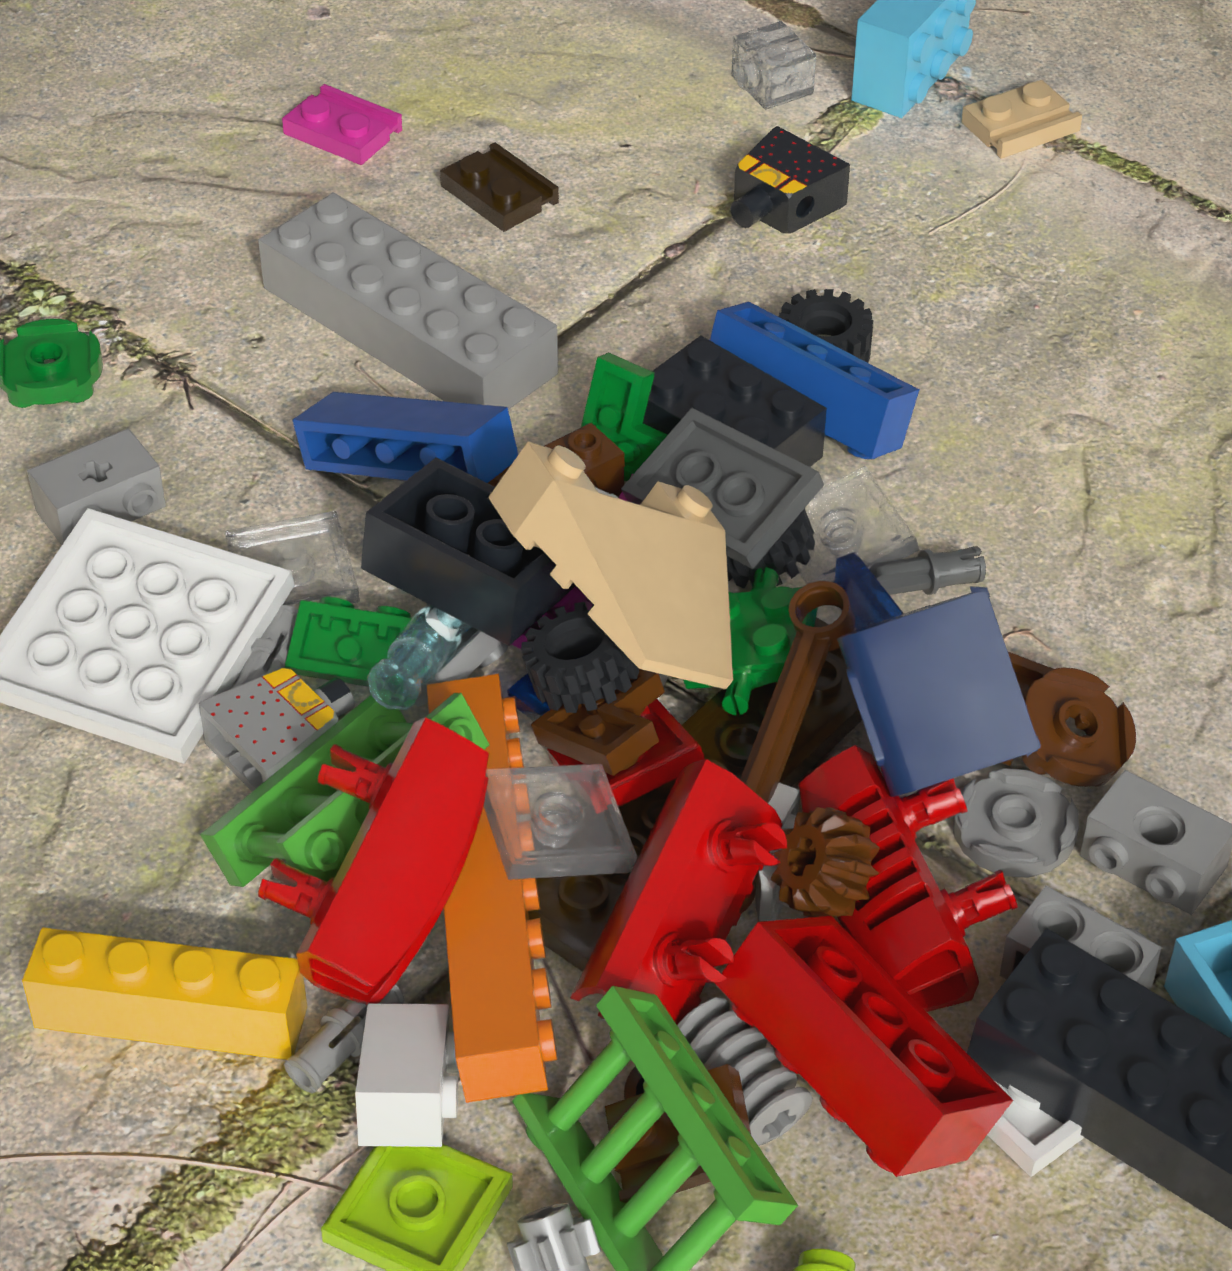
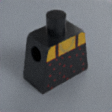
[730,126,850,234]

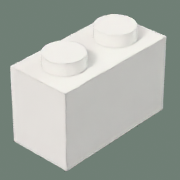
[355,1004,459,1147]

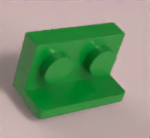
[285,596,421,693]

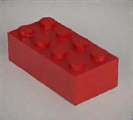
[715,916,1014,1177]

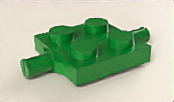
[683,567,818,715]

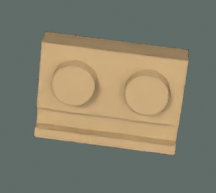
[961,80,1082,159]

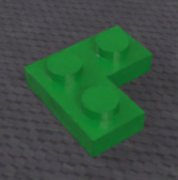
[581,353,668,481]

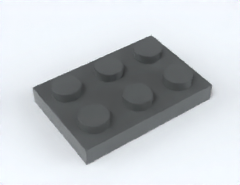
[621,408,824,569]

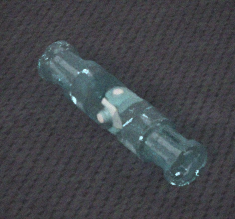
[367,603,472,710]

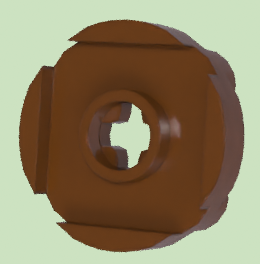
[1022,667,1136,787]

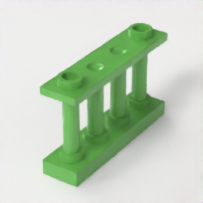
[200,691,490,887]
[512,986,799,1271]

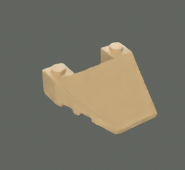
[488,442,733,689]

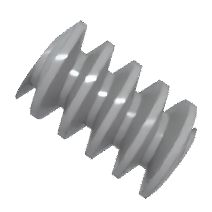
[677,997,813,1146]

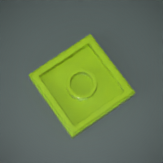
[321,1143,513,1271]

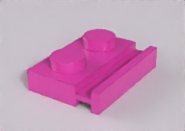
[282,84,403,165]

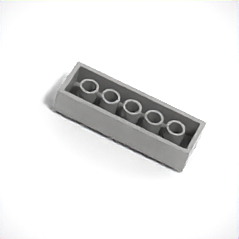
[258,192,558,410]

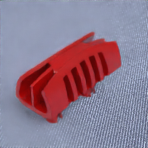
[258,717,489,1005]
[799,745,1018,1012]
[570,759,787,1025]

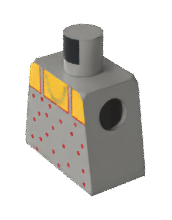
[199,668,355,791]

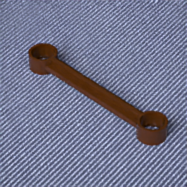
[739,581,856,914]

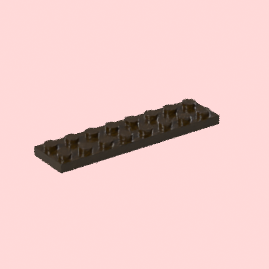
[523,617,862,972]

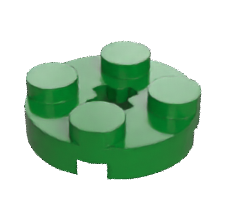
[0,319,103,408]

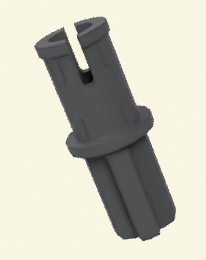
[869,546,986,596]

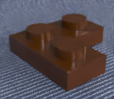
[531,668,665,776]

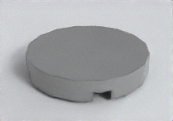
[953,768,1079,878]

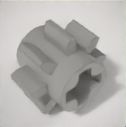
[507,1203,601,1271]

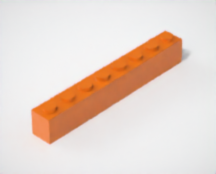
[427,673,558,1103]

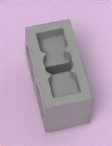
[1000,886,1162,990]

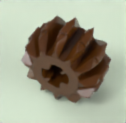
[770,807,880,918]

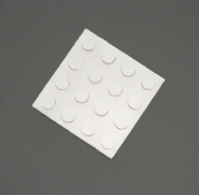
[0,508,295,764]

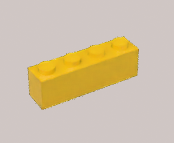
[22,927,308,1060]

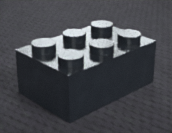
[643,335,827,467]
[361,457,575,646]

